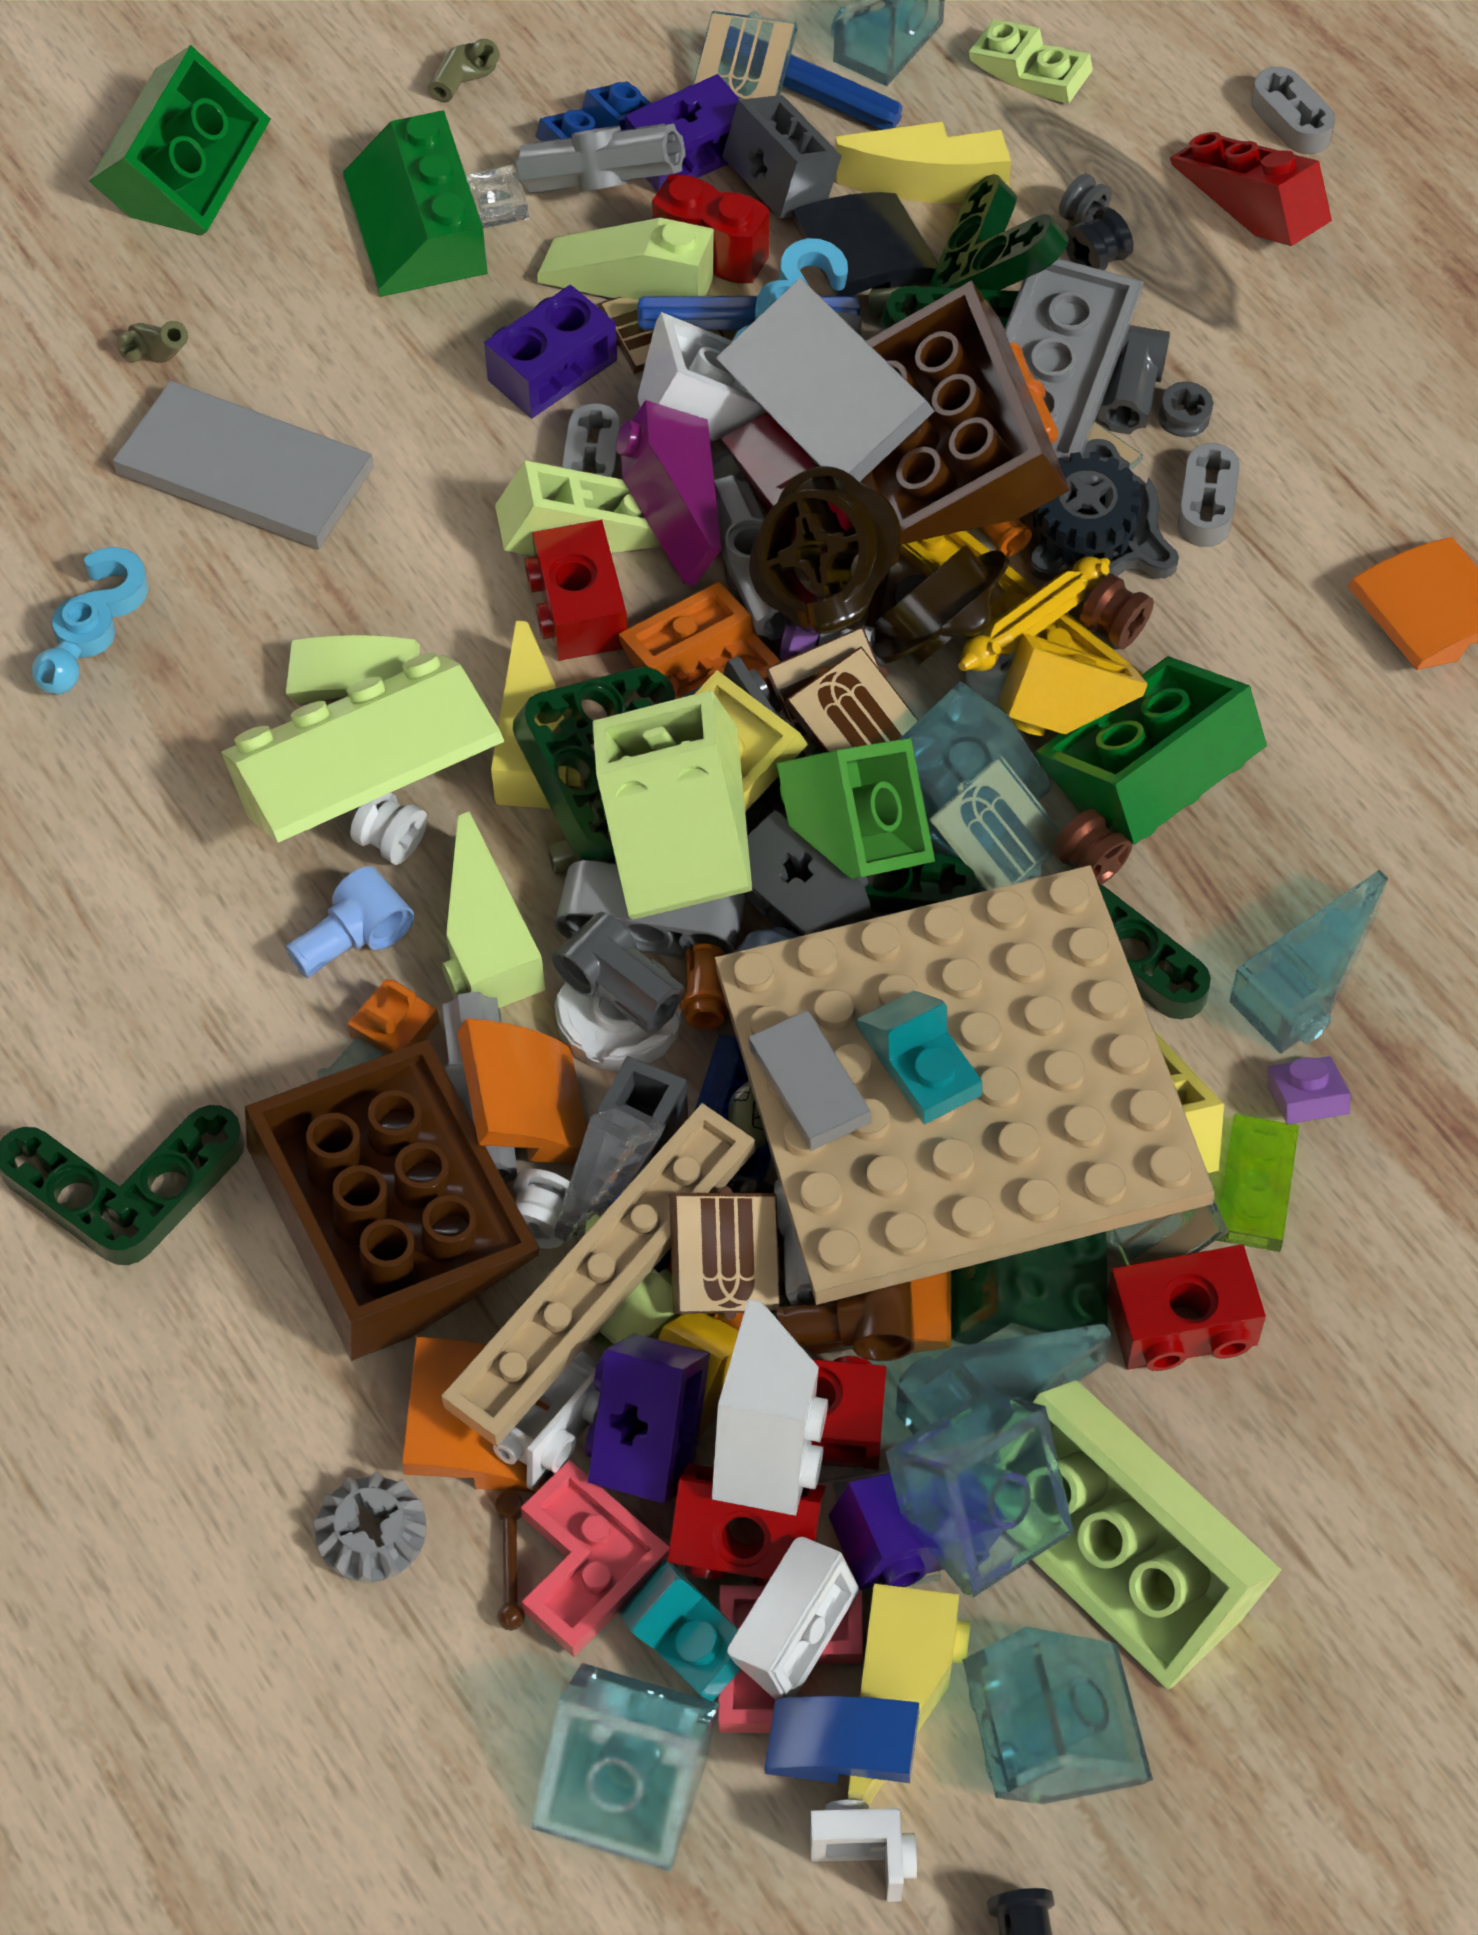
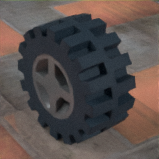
[1033,451,1141,564]

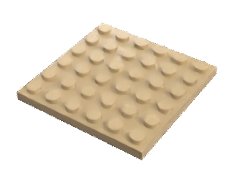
[715,865,1215,1305]

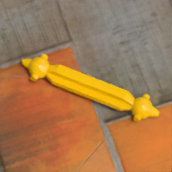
[958,556,1110,672]

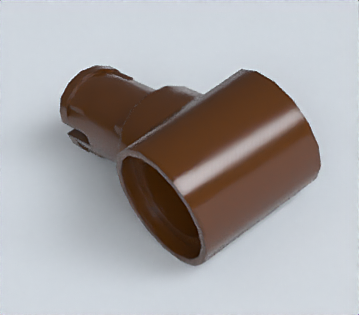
[777,1281,915,1361]

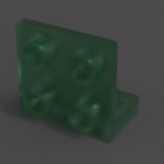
[951,1231,1108,1349]

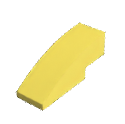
[835,121,1011,203]

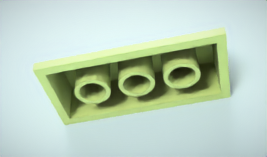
[221,652,504,843]
[981,1380,1282,1690]

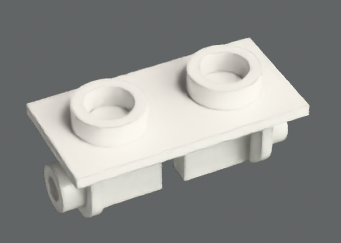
[493,1351,600,1491]

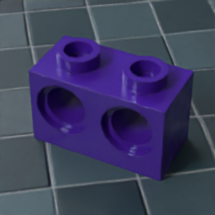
[484,284,617,419]

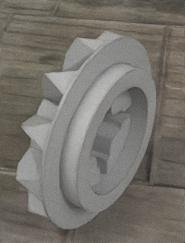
[314,1471,427,1582]

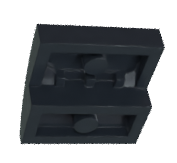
[793,192,938,296]

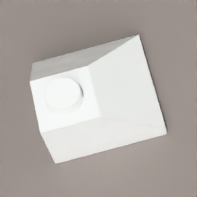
[637,312,766,441]

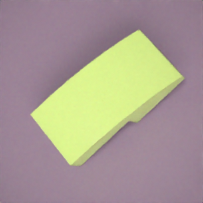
[969,19,1093,104]
[286,635,421,704]

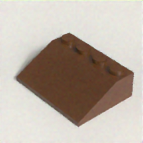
[860,280,1070,545]
[245,1039,540,1361]

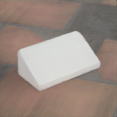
[727,1537,860,1699]

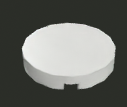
[554,958,683,1072]

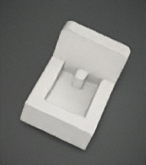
[810,1800,917,1902]

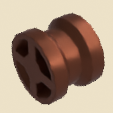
[1080,574,1154,649]
[1052,809,1132,885]

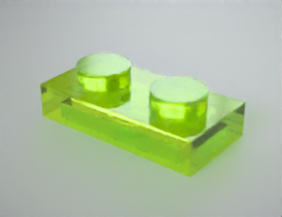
[1214,1114,1299,1252]

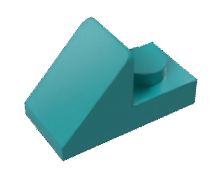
[856,990,982,1125]
[619,1559,741,1703]

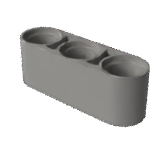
[554,860,746,959]

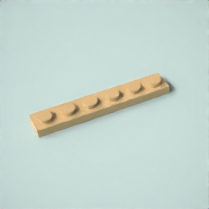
[441,1103,755,1447]

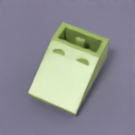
[593,690,752,920]

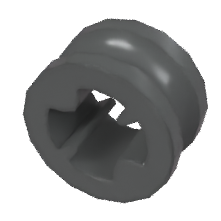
[1059,173,1112,223]
[1158,381,1214,437]

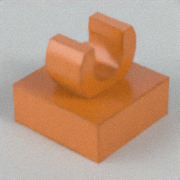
[347,978,439,1056]

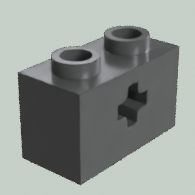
[722,95,842,219]
[744,809,873,936]

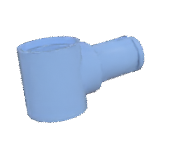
[285,866,414,979]

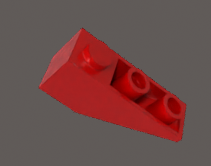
[1170,132,1332,246]

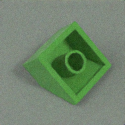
[777,738,935,879]

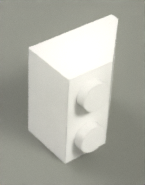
[712,1299,828,1516]

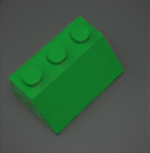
[88,45,271,236]
[343,110,488,297]
[1035,656,1267,845]

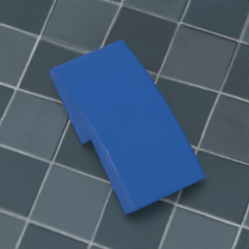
[535,81,651,141]
[764,1696,920,1783]

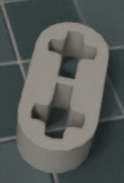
[1252,67,1335,154]
[562,403,621,478]
[1178,443,1240,547]

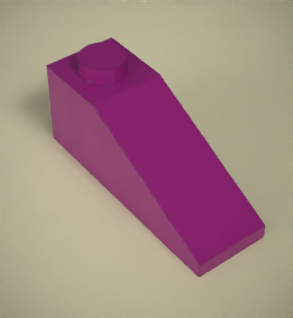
[616,400,722,587]

